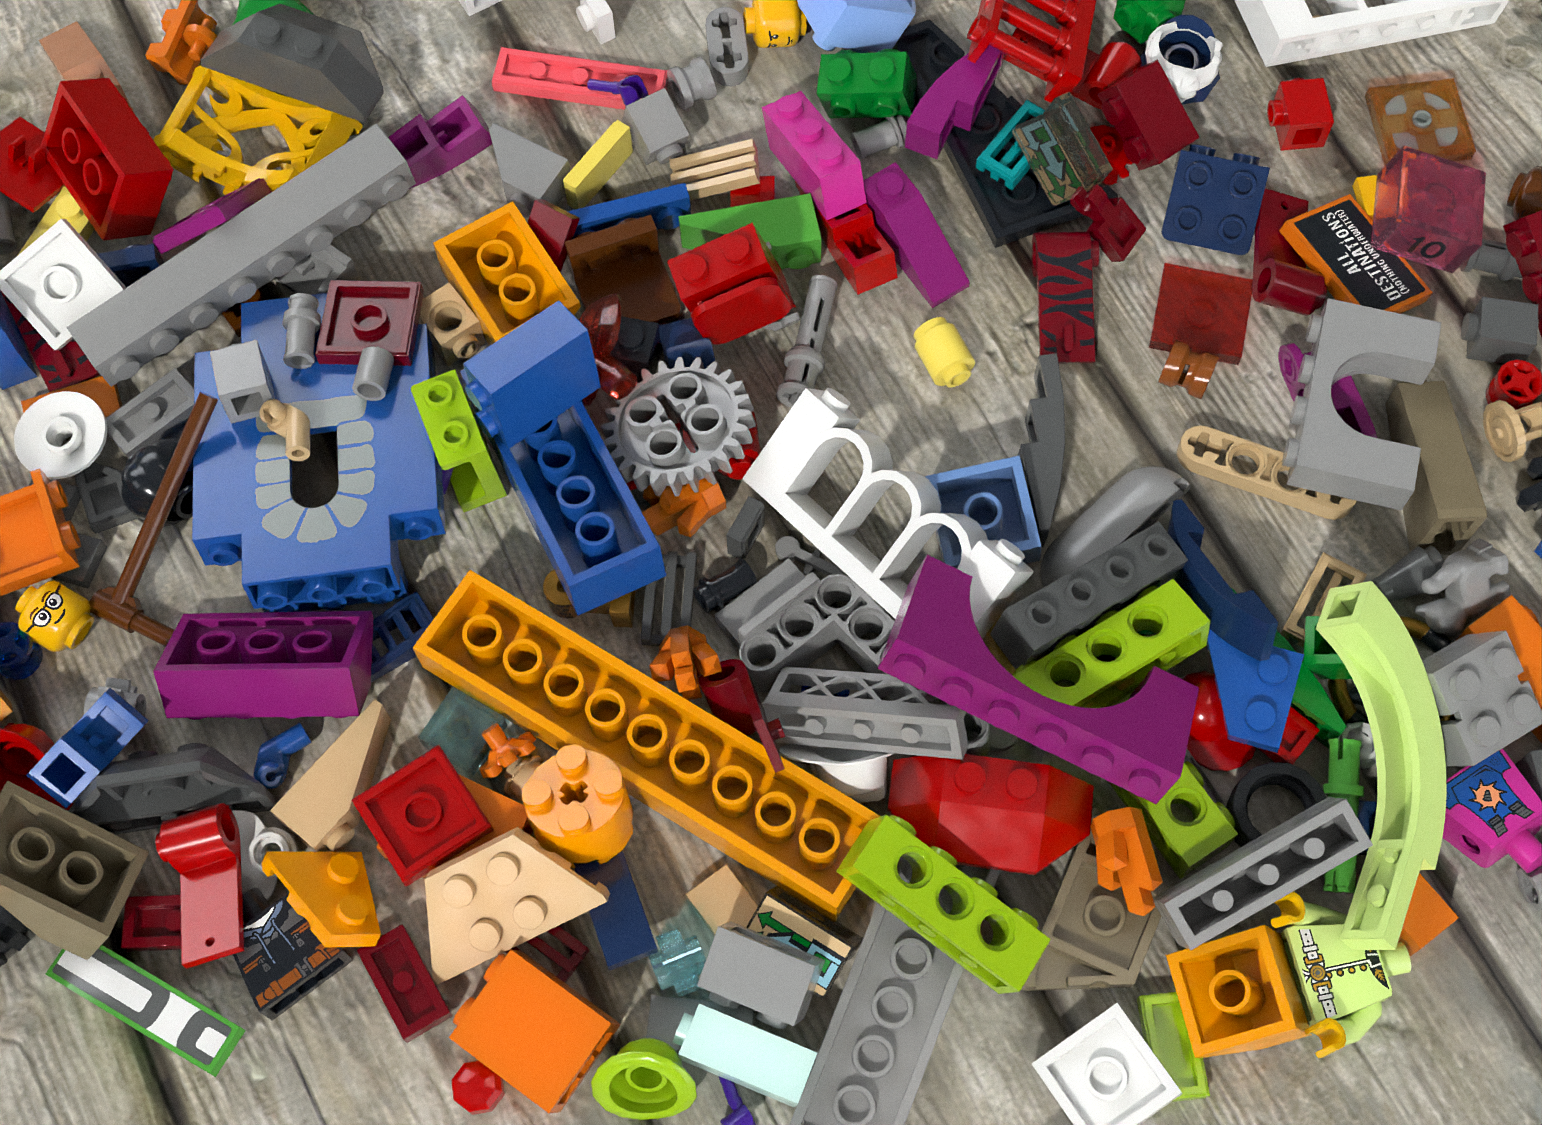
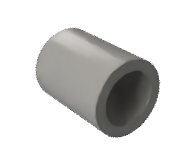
[352,347,394,401]

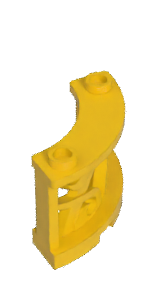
[153,65,363,200]

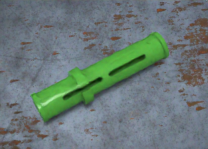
[1323,738,1364,894]

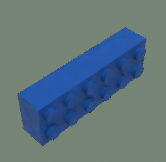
[460,369,666,616]

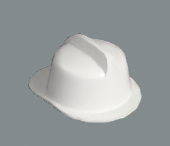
[780,744,894,803]

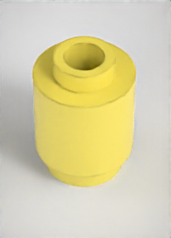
[914,317,975,388]

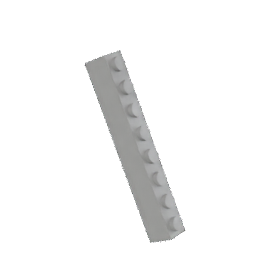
[66,123,416,387]

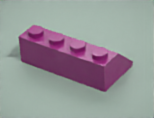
[153,611,373,720]

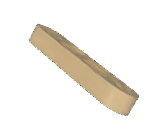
[1177,425,1357,520]

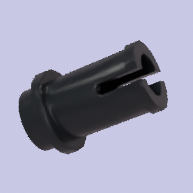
[693,559,757,613]

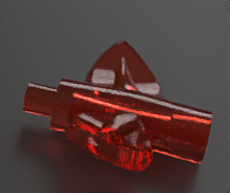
[578,293,637,407]

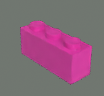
[761,91,867,220]

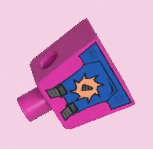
[1442,748,1542,873]

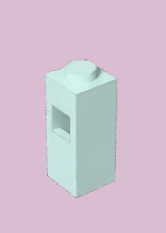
[673,1004,817,1108]

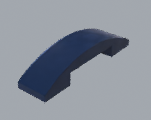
[1167,499,1278,661]

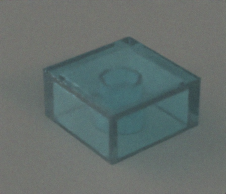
[418,687,508,776]

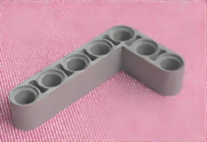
[739,574,991,757]

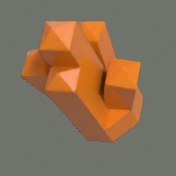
[642,478,727,538]
[649,625,722,701]
[1091,807,1163,916]

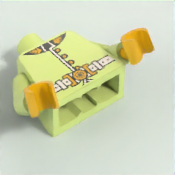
[1270,892,1411,1058]

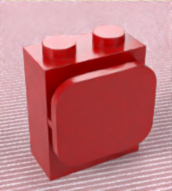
[667,222,796,345]

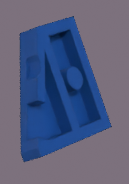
[1207,629,1304,753]

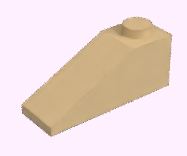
[270,699,391,852]

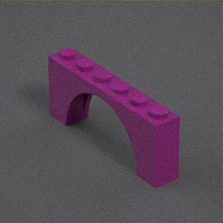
[877,554,1199,804]

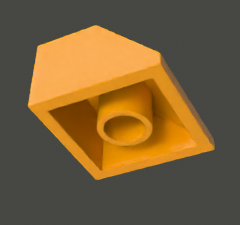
[1166,925,1312,1058]

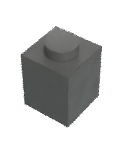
[1461,297,1538,364]

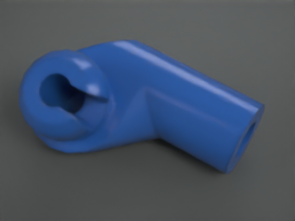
[254,722,312,789]

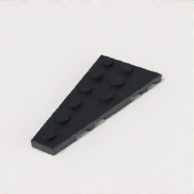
[892,19,1118,248]

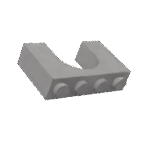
[1282,298,1442,510]

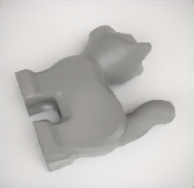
[1414,538,1510,637]

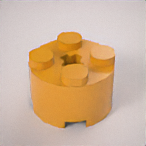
[522,744,634,868]

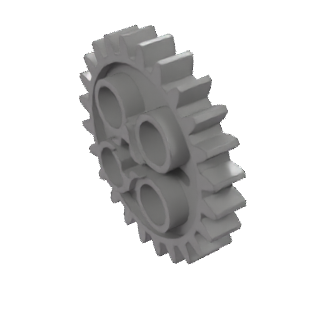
[601,357,756,496]

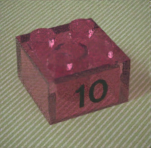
[1371,145,1486,274]

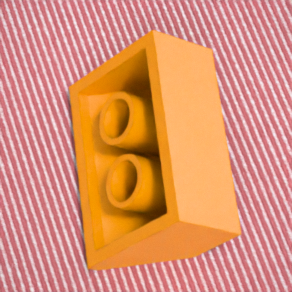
[433,201,581,346]

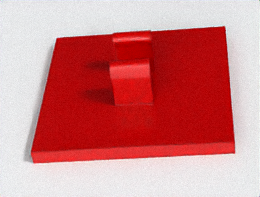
[0,116,65,213]

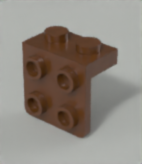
[565,215,681,340]

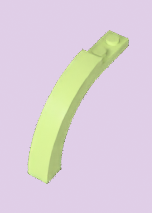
[1316,581,1447,950]

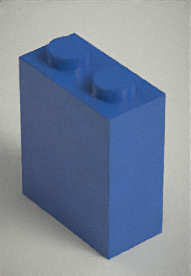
[463,300,601,449]

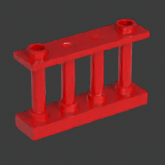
[967,0,1096,107]

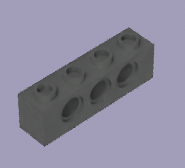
[990,522,1188,670]

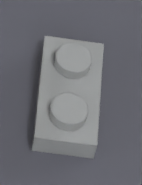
[106,368,194,458]

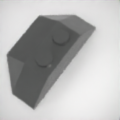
[201,3,384,123]
[68,743,277,835]

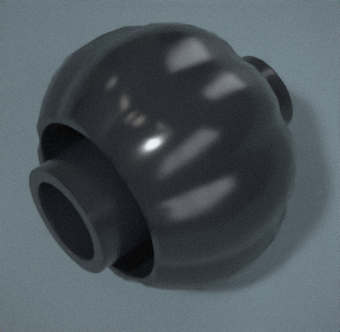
[121,439,193,527]

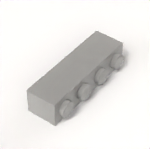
[1153,797,1373,950]

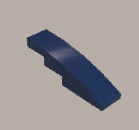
[573,850,658,971]

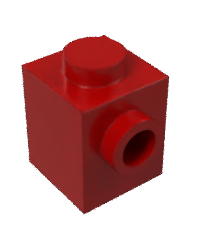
[1267,78,1334,151]

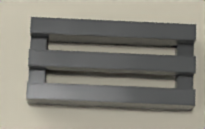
[641,551,697,646]

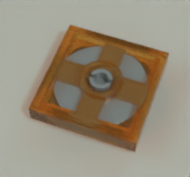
[1365,78,1476,170]

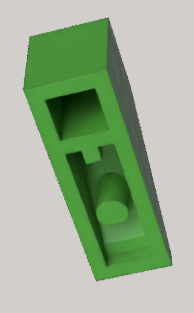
[678,193,822,269]

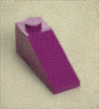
[863,162,970,308]

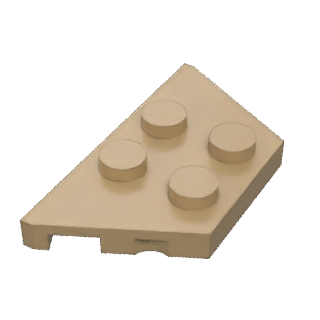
[424,827,610,985]

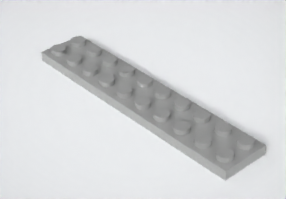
[789,723,1045,1125]

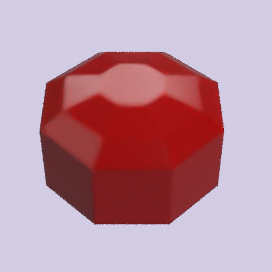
[451,1061,505,1115]

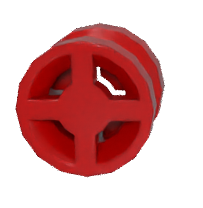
[1486,360,1542,410]

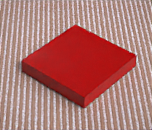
[351,745,494,887]

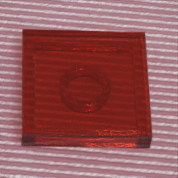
[1148,263,1253,365]

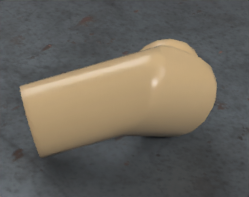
[259,399,310,461]

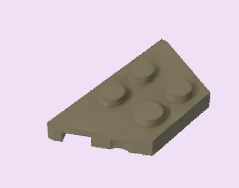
[1022,807,1169,991]

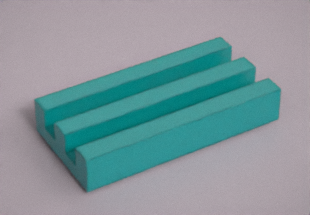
[976,99,1064,190]

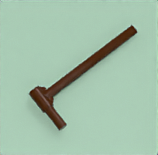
[89,392,218,647]

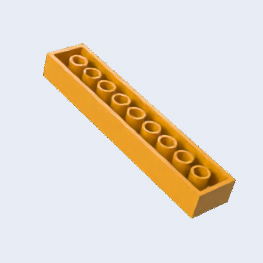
[413,570,880,922]

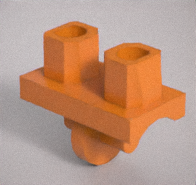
[145,0,218,85]

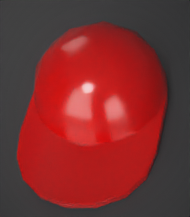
[1182,671,1256,772]

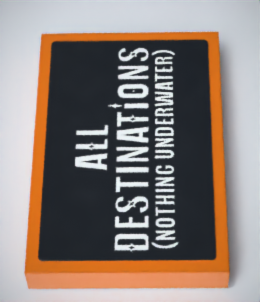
[1279,194,1433,314]

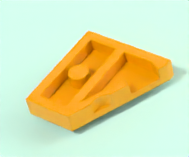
[261,851,381,947]

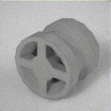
[667,56,717,110]

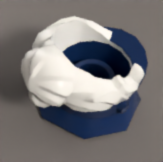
[1140,15,1223,105]

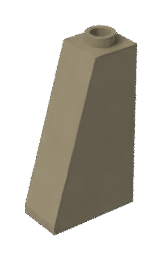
[1385,379,1488,555]

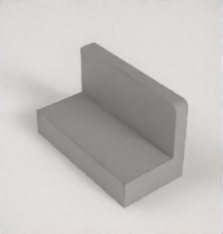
[715,558,820,649]

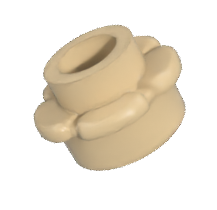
[504,755,543,801]

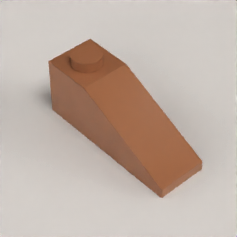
[39,21,135,114]

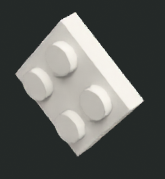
[0,219,126,351]
[1032,1003,1182,1125]

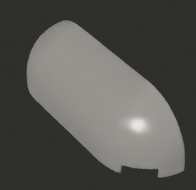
[1040,466,1191,587]

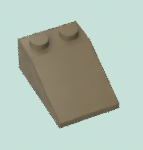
[0,781,149,961]

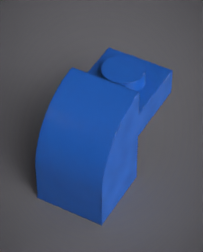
[26,688,149,809]

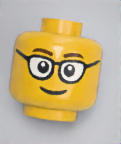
[15,581,94,652]

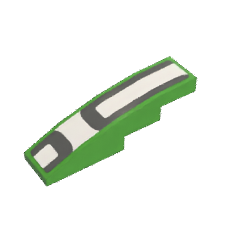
[45,945,246,1077]

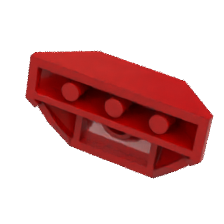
[887,754,1094,875]

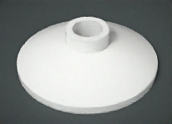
[14,391,107,479]

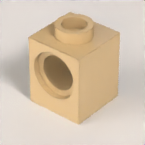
[419,282,486,367]

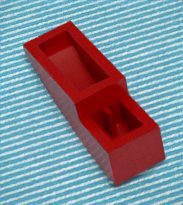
[795,181,898,295]

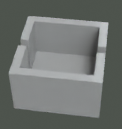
[1422,630,1542,766]

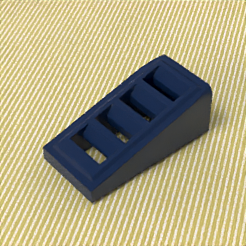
[371,591,434,682]

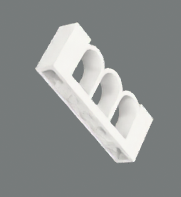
[1234,0,1509,67]
[742,388,1034,638]

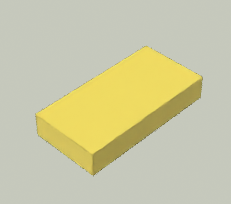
[563,120,633,209]

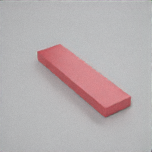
[492,47,669,110]

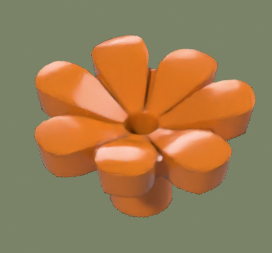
[479,723,536,778]

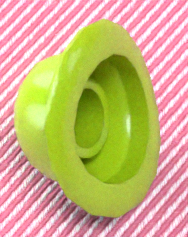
[591,1038,697,1120]

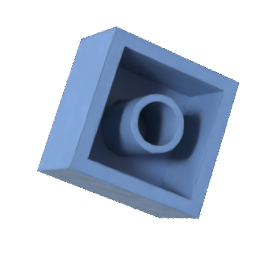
[925,455,1042,569]

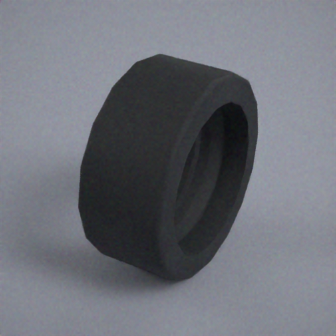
[1226,762,1326,847]

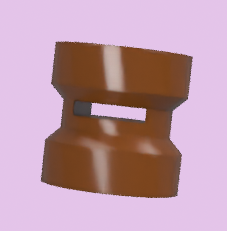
[1158,340,1219,400]

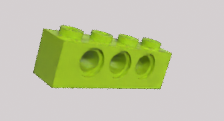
[1012,579,1210,708]
[1108,691,1238,879]
[836,815,1051,994]

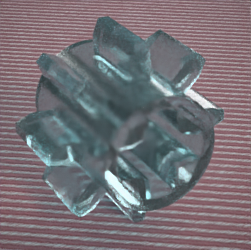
[648,928,706,997]

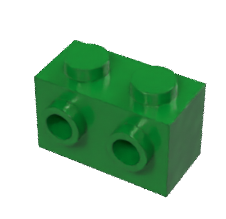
[817,49,917,119]

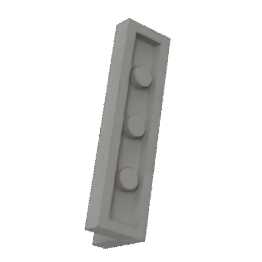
[763,666,968,760]

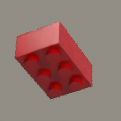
[41,78,174,241]

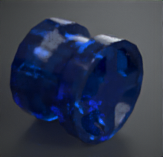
[0,622,43,680]

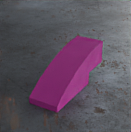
[905,45,1004,159]
[388,95,492,189]

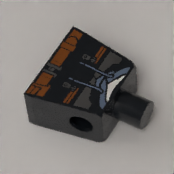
[233,888,353,1021]

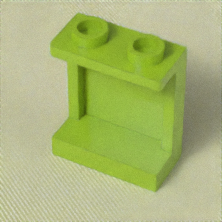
[411,369,507,513]

